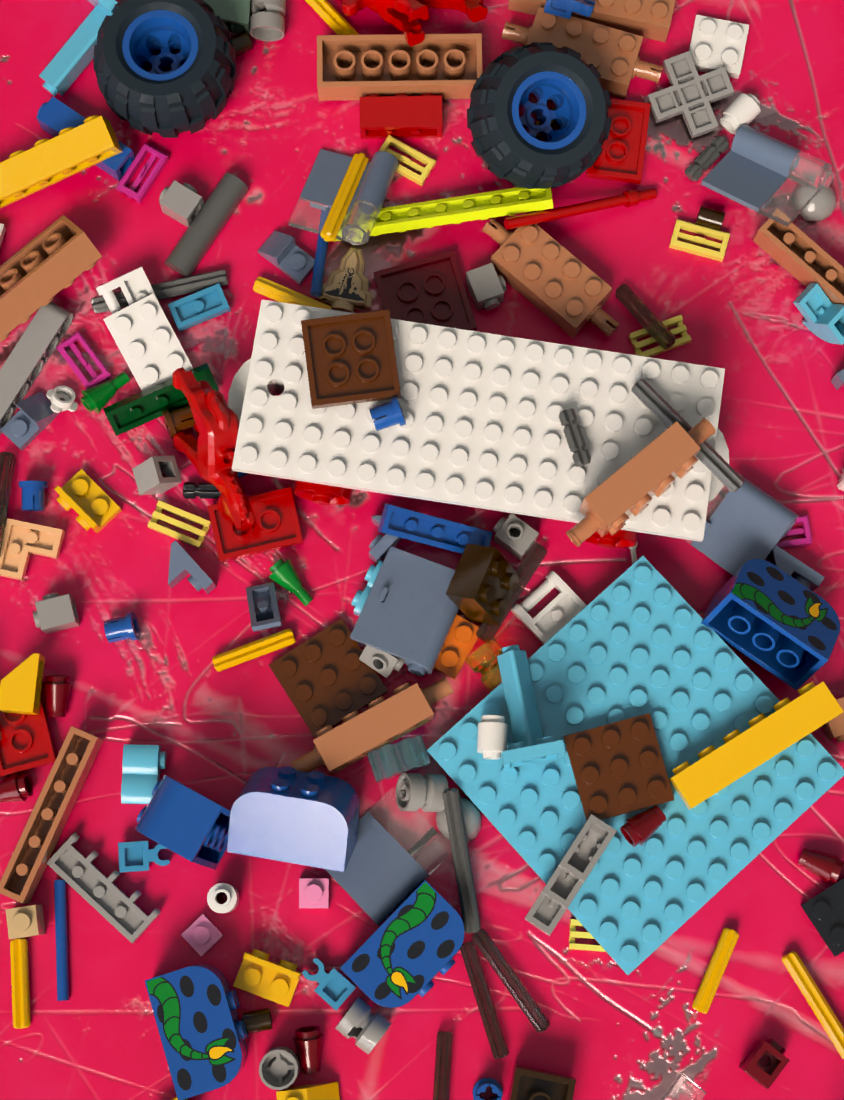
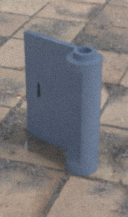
[350,546,459,677]

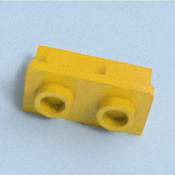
[54,469,122,534]
[233,949,302,1007]

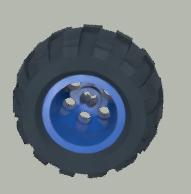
[93,0,237,138]
[467,42,612,189]

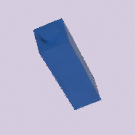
[36,96,135,181]

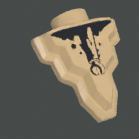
[317,247,373,313]

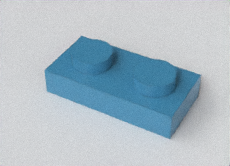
[168,283,231,332]

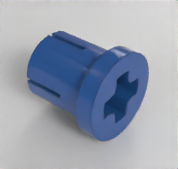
[369,396,406,431]
[19,481,48,511]
[104,612,140,643]
[473,1077,503,1100]

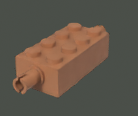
[501,7,663,100]
[482,217,620,338]
[566,418,716,547]
[291,677,454,775]

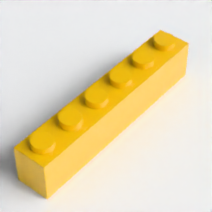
[0,115,122,209]
[669,681,844,810]

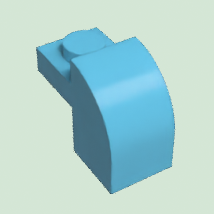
[793,283,844,345]

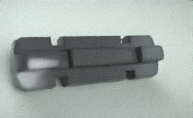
[685,136,729,182]
[559,408,591,467]

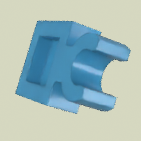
[118,841,170,873]
[302,958,356,1011]

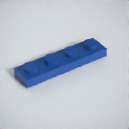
[378,503,493,554]

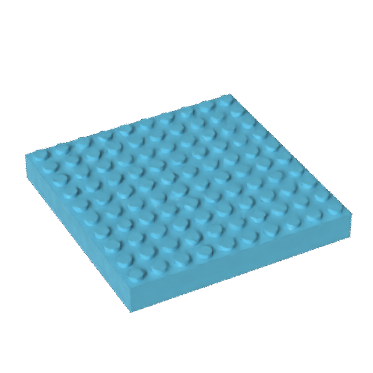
[427,556,844,975]

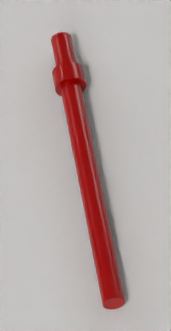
[504,188,657,230]

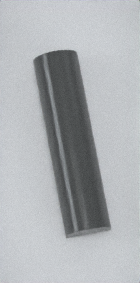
[164,172,249,277]

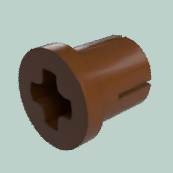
[162,405,195,438]

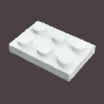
[103,293,193,391]

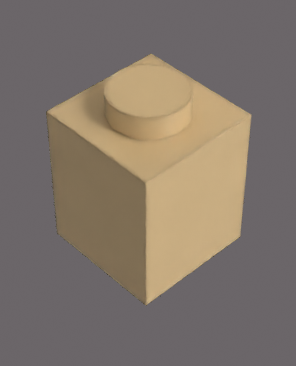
[5,905,46,940]

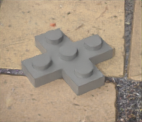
[647,51,734,138]

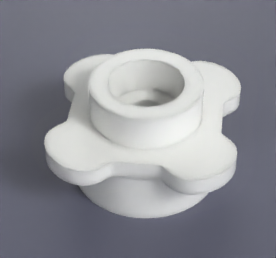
[46,385,78,413]

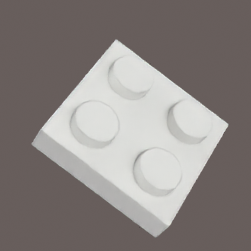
[689,15,749,79]

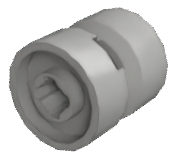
[250,0,286,42]
[396,773,449,812]
[335,997,391,1054]
[259,1046,300,1090]

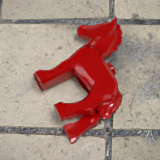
[338,0,488,47]
[173,367,255,529]

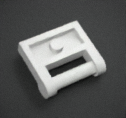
[96,266,167,318]
[510,571,587,645]

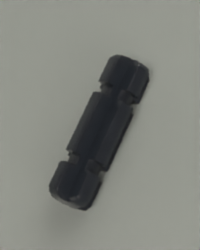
[183,482,221,499]

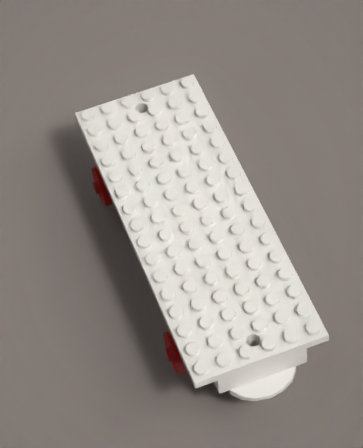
[228,299,729,549]

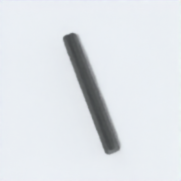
[91,269,228,313]
[631,379,745,493]
[442,788,481,933]

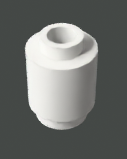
[720,93,761,135]
[477,715,508,760]
[207,883,239,913]

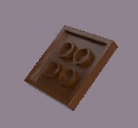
[301,309,401,409]
[269,619,388,738]
[563,713,675,822]

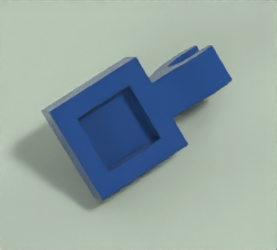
[544,0,596,19]

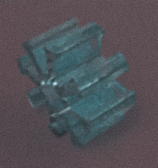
[367,735,431,782]

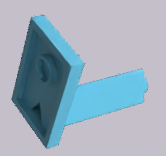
[39,0,118,96]
[497,645,565,769]

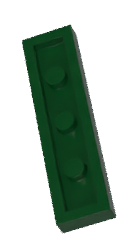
[103,363,219,436]

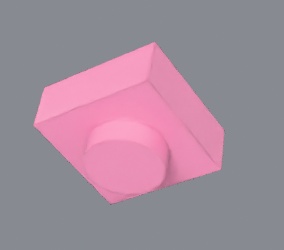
[299,878,329,908]
[181,914,224,956]

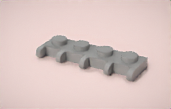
[46,832,161,943]

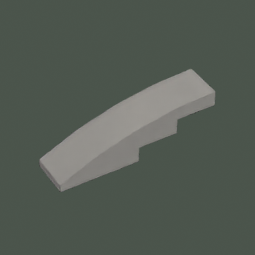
[524,814,617,936]

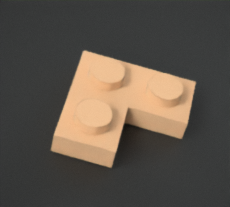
[0,518,65,581]

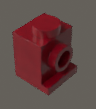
[739,1039,790,1089]

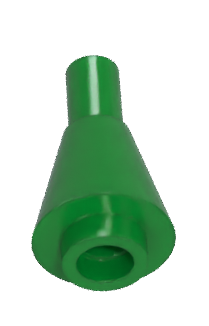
[81,372,130,414]
[269,558,313,606]

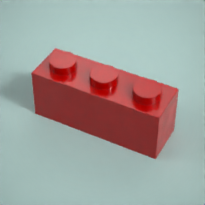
[359,93,443,139]

